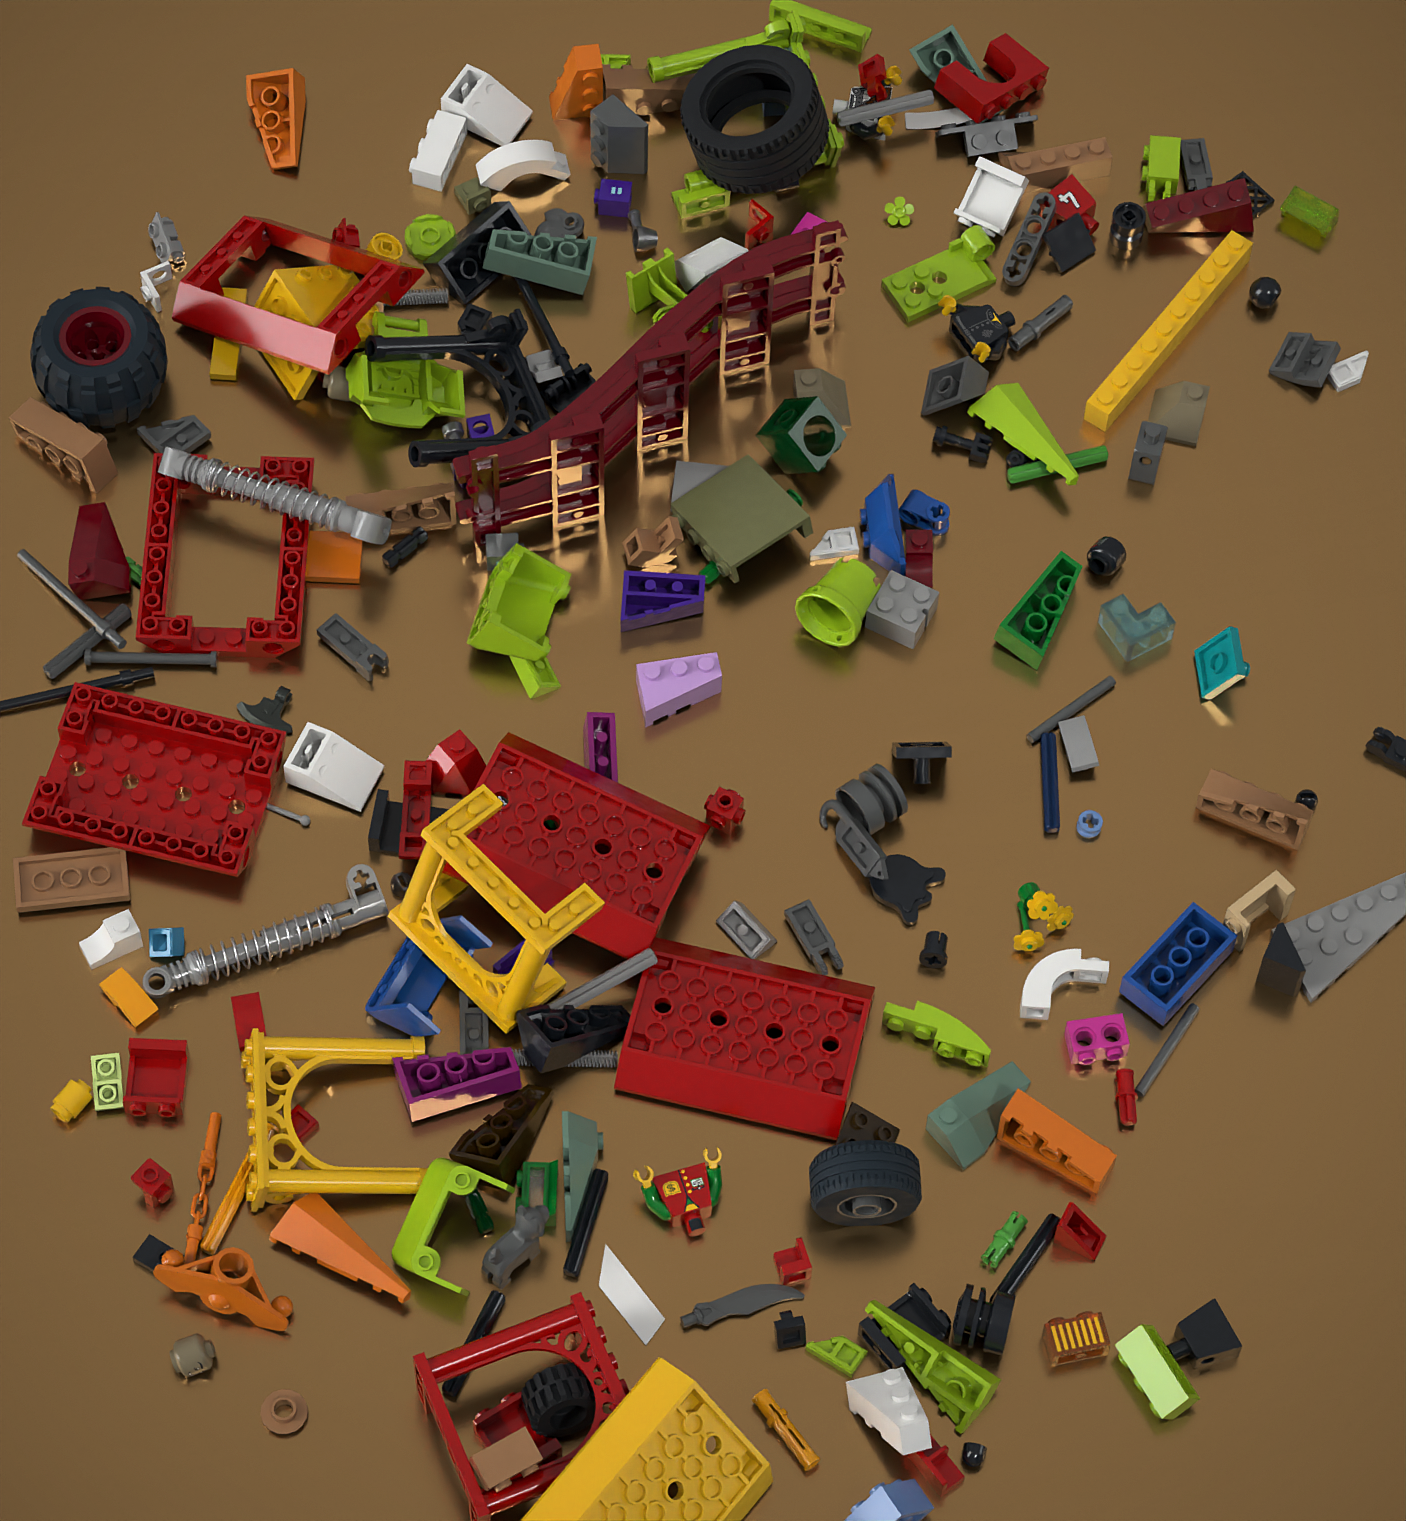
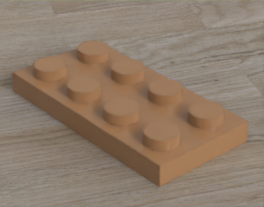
[13,847,130,913]

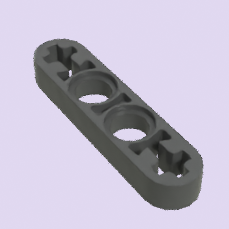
[1002,192,1057,286]

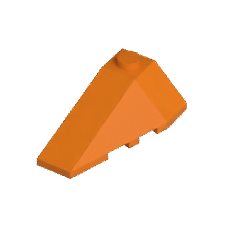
[246,68,306,170]

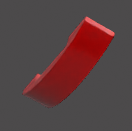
[399,760,433,859]

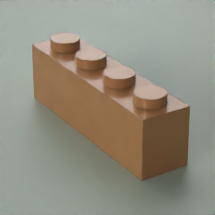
[998,137,1113,193]
[345,483,457,532]
[1196,769,1314,850]

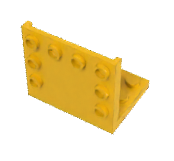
[254,265,393,400]

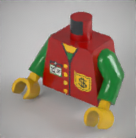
[633,1146,722,1236]

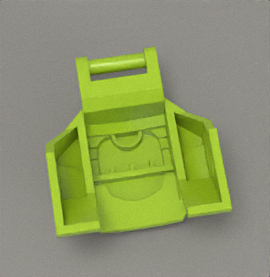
[346,311,465,428]

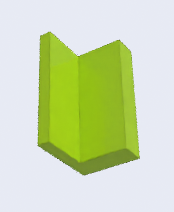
[671,185,730,219]

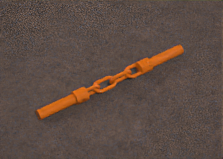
[184,1112,222,1265]

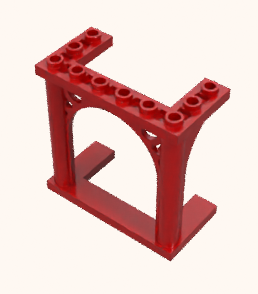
[413,1292,629,1521]

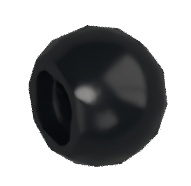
[1249,277,1282,309]

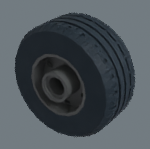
[809,1140,922,1226]

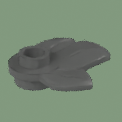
[534,208,584,238]

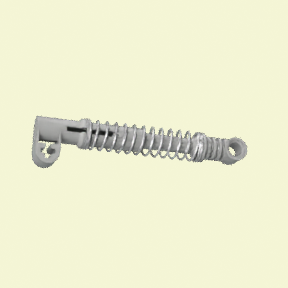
[158,446,392,545]
[142,864,388,999]

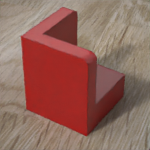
[773,1237,812,1286]

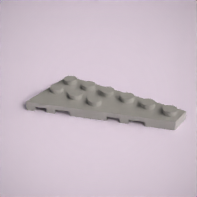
[1270,872,1406,1003]

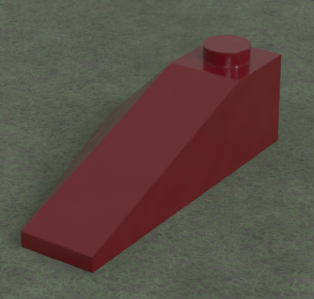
[68,502,131,600]

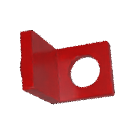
[745,199,774,250]

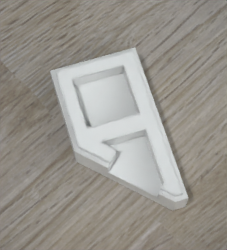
[1327,350,1369,392]
[810,527,859,561]

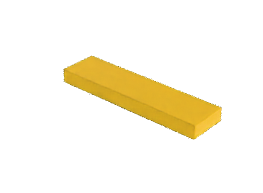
[209,287,248,381]

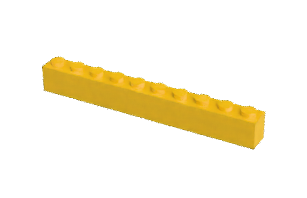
[1084,230,1253,432]

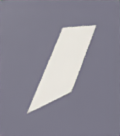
[599,1244,665,1345]

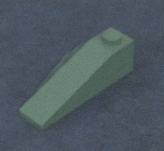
[926,1061,1031,1170]
[562,1111,603,1242]

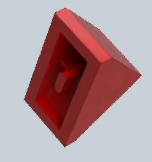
[1053,1202,1107,1260]

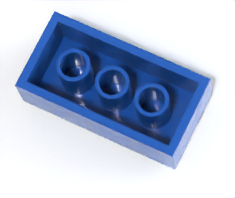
[1119,902,1237,1026]

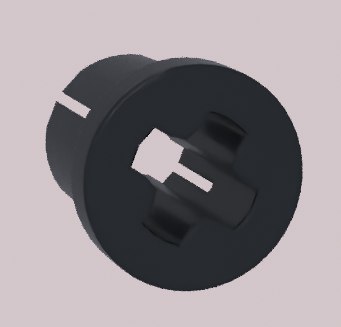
[919,931,948,969]

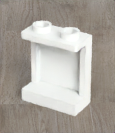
[954,156,1029,238]

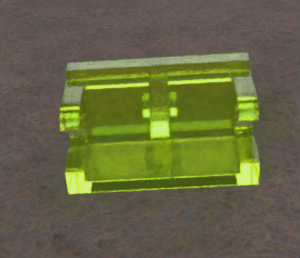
[1280,186,1339,238]

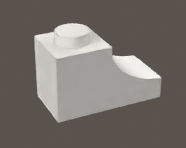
[79,909,143,970]

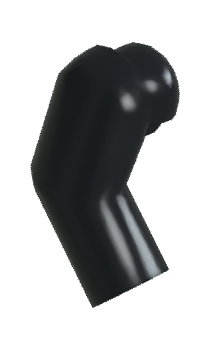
[1006,448,1041,468]

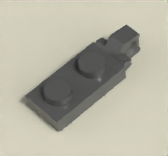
[1180,138,1213,191]

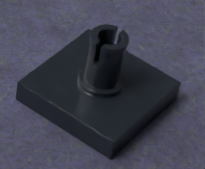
[892,742,952,784]

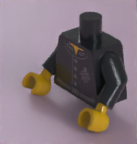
[938,295,1015,364]

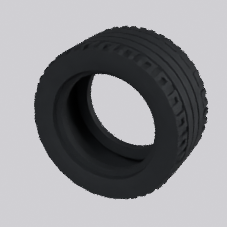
[680,45,829,194]

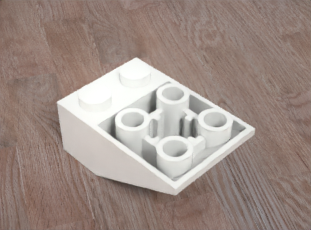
[441,64,533,146]
[675,237,749,293]
[283,722,384,812]

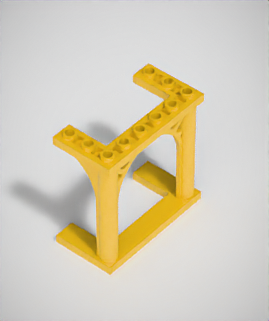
[388,784,605,1034]

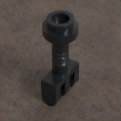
[932,426,993,463]

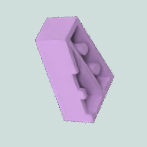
[636,652,722,727]

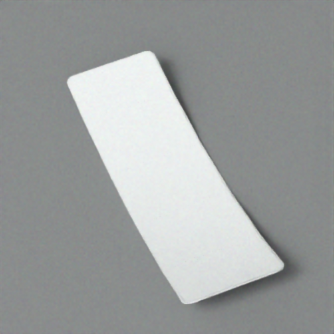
[905,108,972,129]

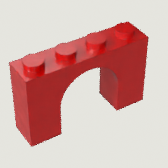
[934,33,1049,124]

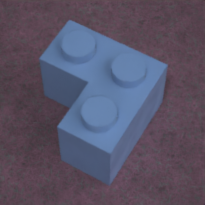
[844,1479,934,1521]

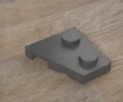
[137,415,211,453]

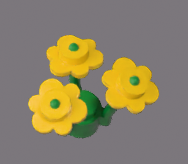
[1014,882,1074,951]

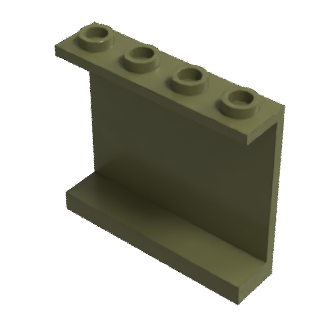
[670,454,813,583]

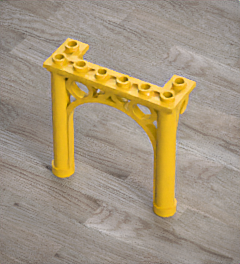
[241,1028,428,1212]

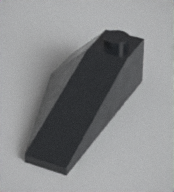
[516,1005,631,1073]

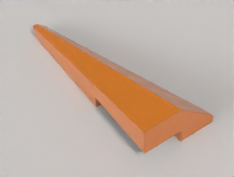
[269,1193,411,1303]

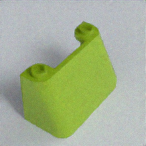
[467,543,571,661]

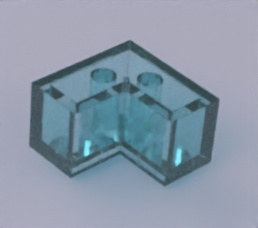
[1098,594,1176,662]

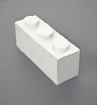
[409,110,467,192]

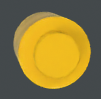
[50,1079,93,1123]

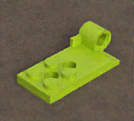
[881,225,997,323]

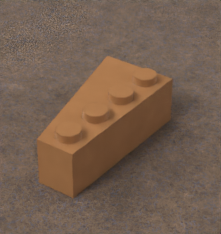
[8,397,118,494]

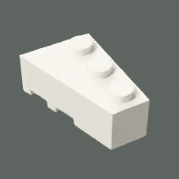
[846,1367,932,1455]

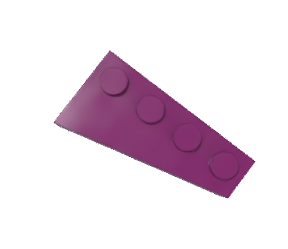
[393,1047,522,1122]

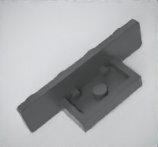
[935,112,1038,157]

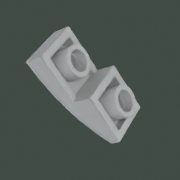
[1058,715,1099,772]

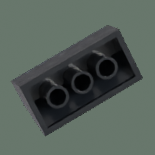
[423,201,531,305]

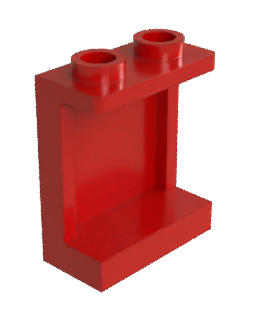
[123,1038,189,1117]
[473,1391,562,1475]

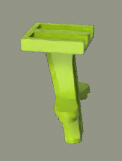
[626,248,713,333]

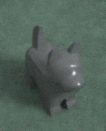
[481,1205,549,1290]

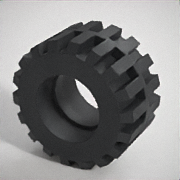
[521,1363,603,1437]

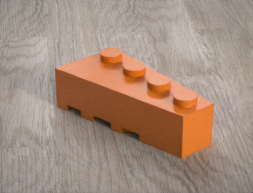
[996,1088,1117,1194]

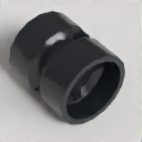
[1109,202,1146,250]

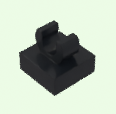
[774,1310,806,1349]

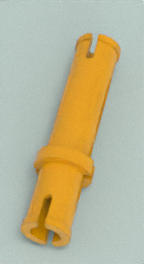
[752,1389,820,1471]

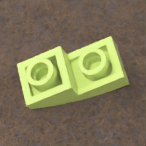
[91,1053,124,1111]

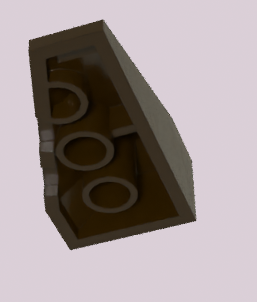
[449,1084,554,1190]

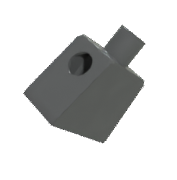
[1128,421,1168,485]

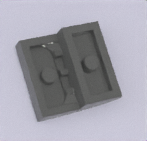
[1269,332,1341,387]

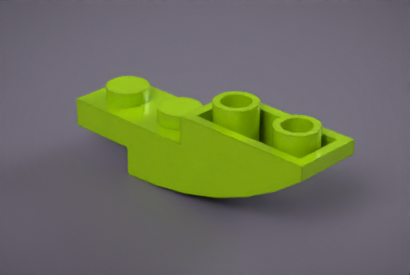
[882,1001,991,1067]

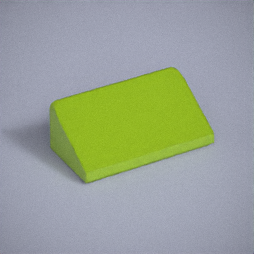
[510,656,561,699]

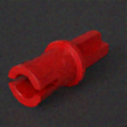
[1115,1069,1138,1126]

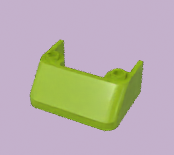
[391,1157,515,1297]

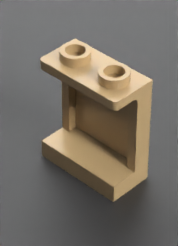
[1223,870,1296,952]

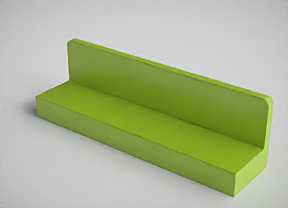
[769,0,872,52]

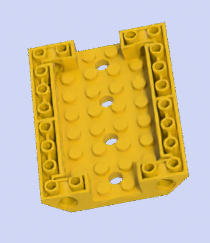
[521,1357,773,1521]

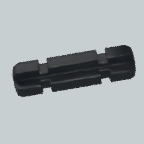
[382,526,428,568]

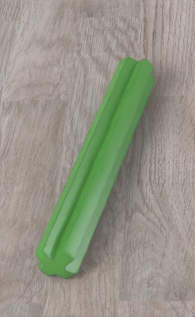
[1007,445,1109,484]

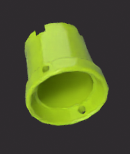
[795,558,881,647]

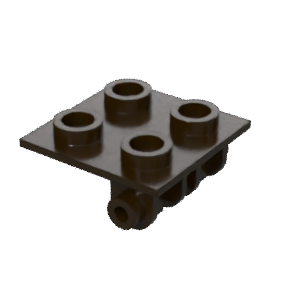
[834,1102,900,1146]

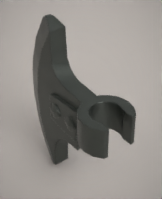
[237,686,293,733]

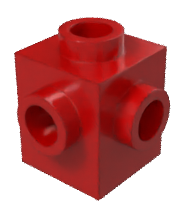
[704,787,746,835]

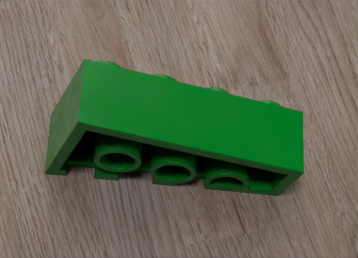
[994,551,1083,670]

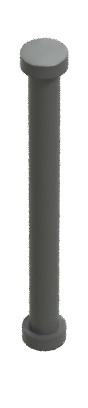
[84,649,217,668]

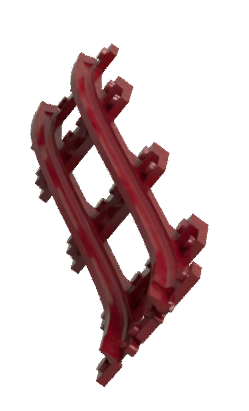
[453,220,848,547]

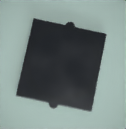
[1042,213,1096,272]

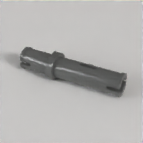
[1008,295,1073,351]

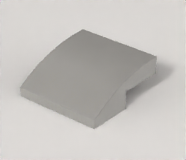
[670,461,729,512]

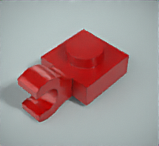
[858,54,887,102]

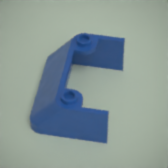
[365,915,493,1036]

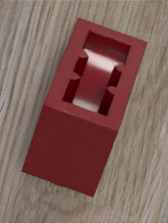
[904,530,933,589]

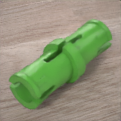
[981,1211,1028,1268]

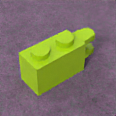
[1141,135,1181,202]

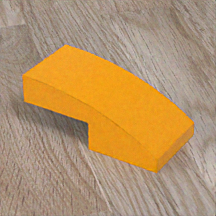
[98,967,159,1027]

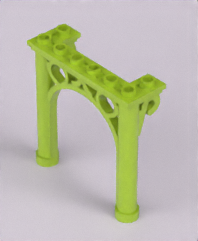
[647,9,844,193]

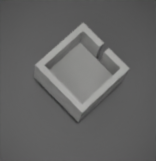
[865,570,939,649]

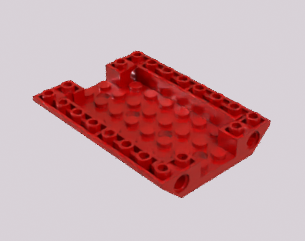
[22,682,287,877]
[442,732,710,959]
[614,937,876,1140]

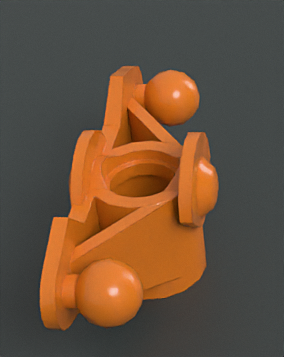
[153,1247,293,1331]

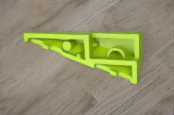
[967,383,1079,485]
[865,1300,1002,1434]

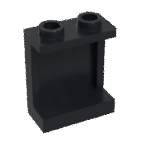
[858,1283,951,1371]

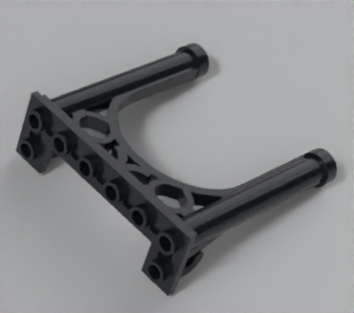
[365,309,551,468]

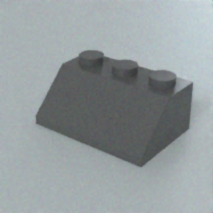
[590,94,648,174]

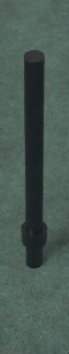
[514,277,575,378]
[0,667,155,712]

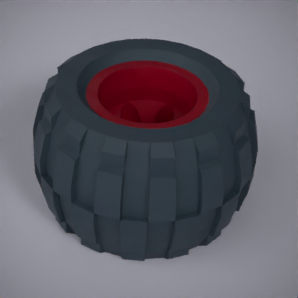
[30,286,168,429]

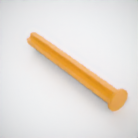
[200,1122,280,1255]

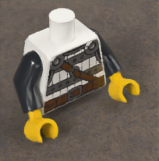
[832,65,902,141]

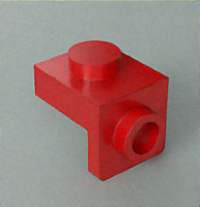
[131,1158,174,1209]

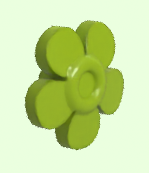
[884,197,914,226]

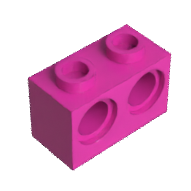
[1064,1013,1130,1065]

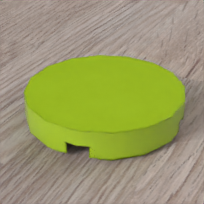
[405,214,456,261]

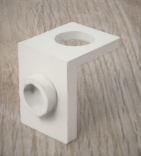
[140,261,172,313]

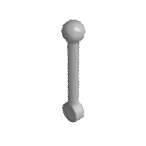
[267,803,311,826]

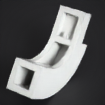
[476,140,571,191]
[1020,949,1109,1020]

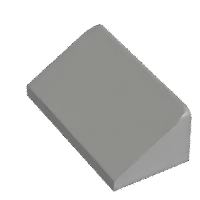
[716,901,777,959]

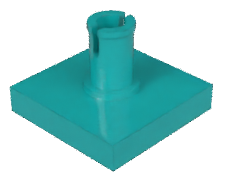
[1194,626,1250,700]

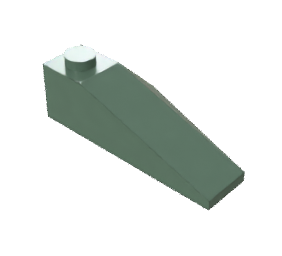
[909,24,1004,123]

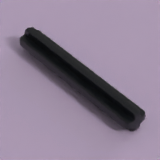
[563,1169,608,1277]
[989,1213,1061,1303]
[442,1290,506,1397]

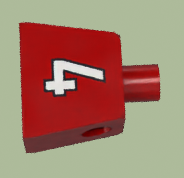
[1039,174,1099,235]

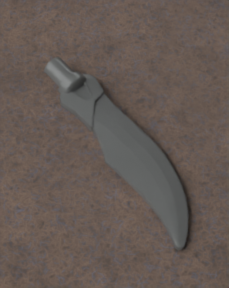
[680,1284,805,1328]

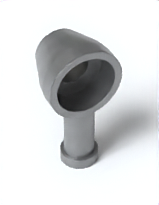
[628,209,658,252]

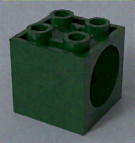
[755,396,847,474]

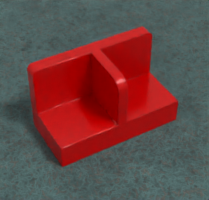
[906,1434,965,1497]

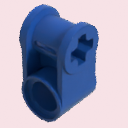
[899,489,950,536]

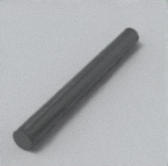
[1026,676,1116,743]
[1135,1003,1200,1097]

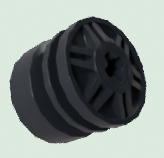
[953,1283,1016,1355]

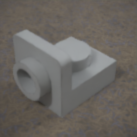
[525,349,563,383]

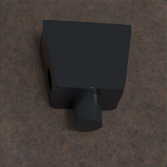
[1166,1298,1242,1369]

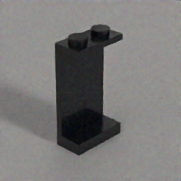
[368,789,449,855]

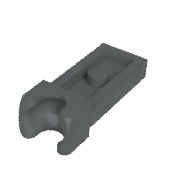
[316,613,389,681]

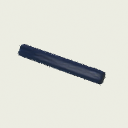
[1041,732,1060,833]

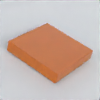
[305,531,363,584]

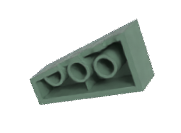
[483,229,597,295]

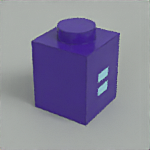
[594,179,632,218]

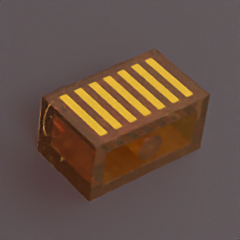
[1042,1311,1111,1367]

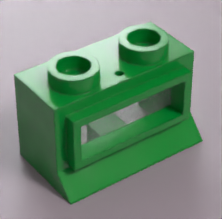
[515,1160,558,1226]

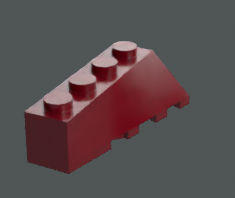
[1142,178,1254,233]

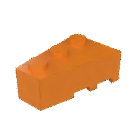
[549,44,603,120]

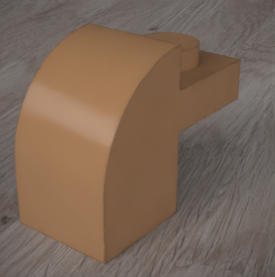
[622,516,684,567]

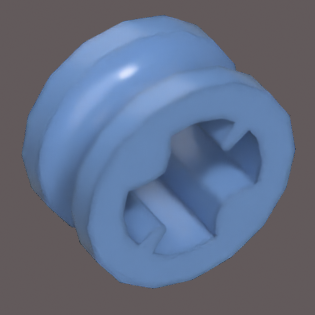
[1076,810,1103,838]

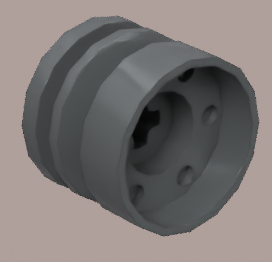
[835,763,908,835]

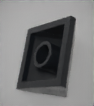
[1256,922,1306,996]

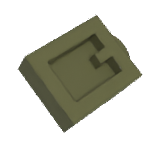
[454,177,491,215]

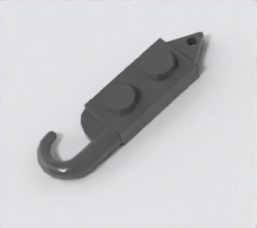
[819,799,889,880]

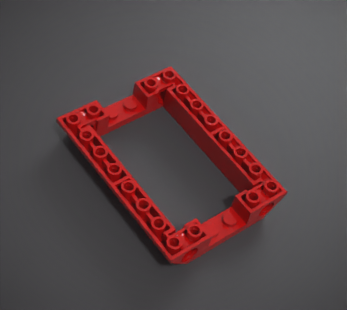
[172,215,425,375]
[136,453,315,658]

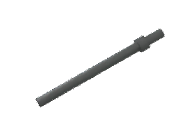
[17,549,127,649]

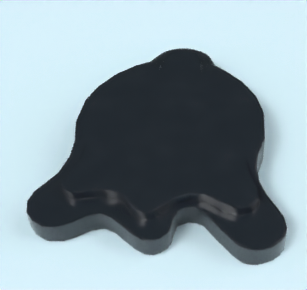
[867,854,946,926]

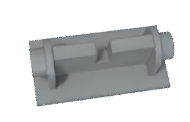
[148,212,185,263]

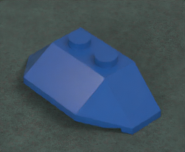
[859,474,906,576]

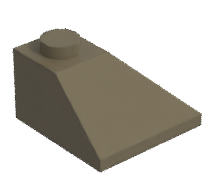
[793,368,851,428]
[1148,381,1210,446]

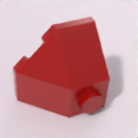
[426,729,486,797]

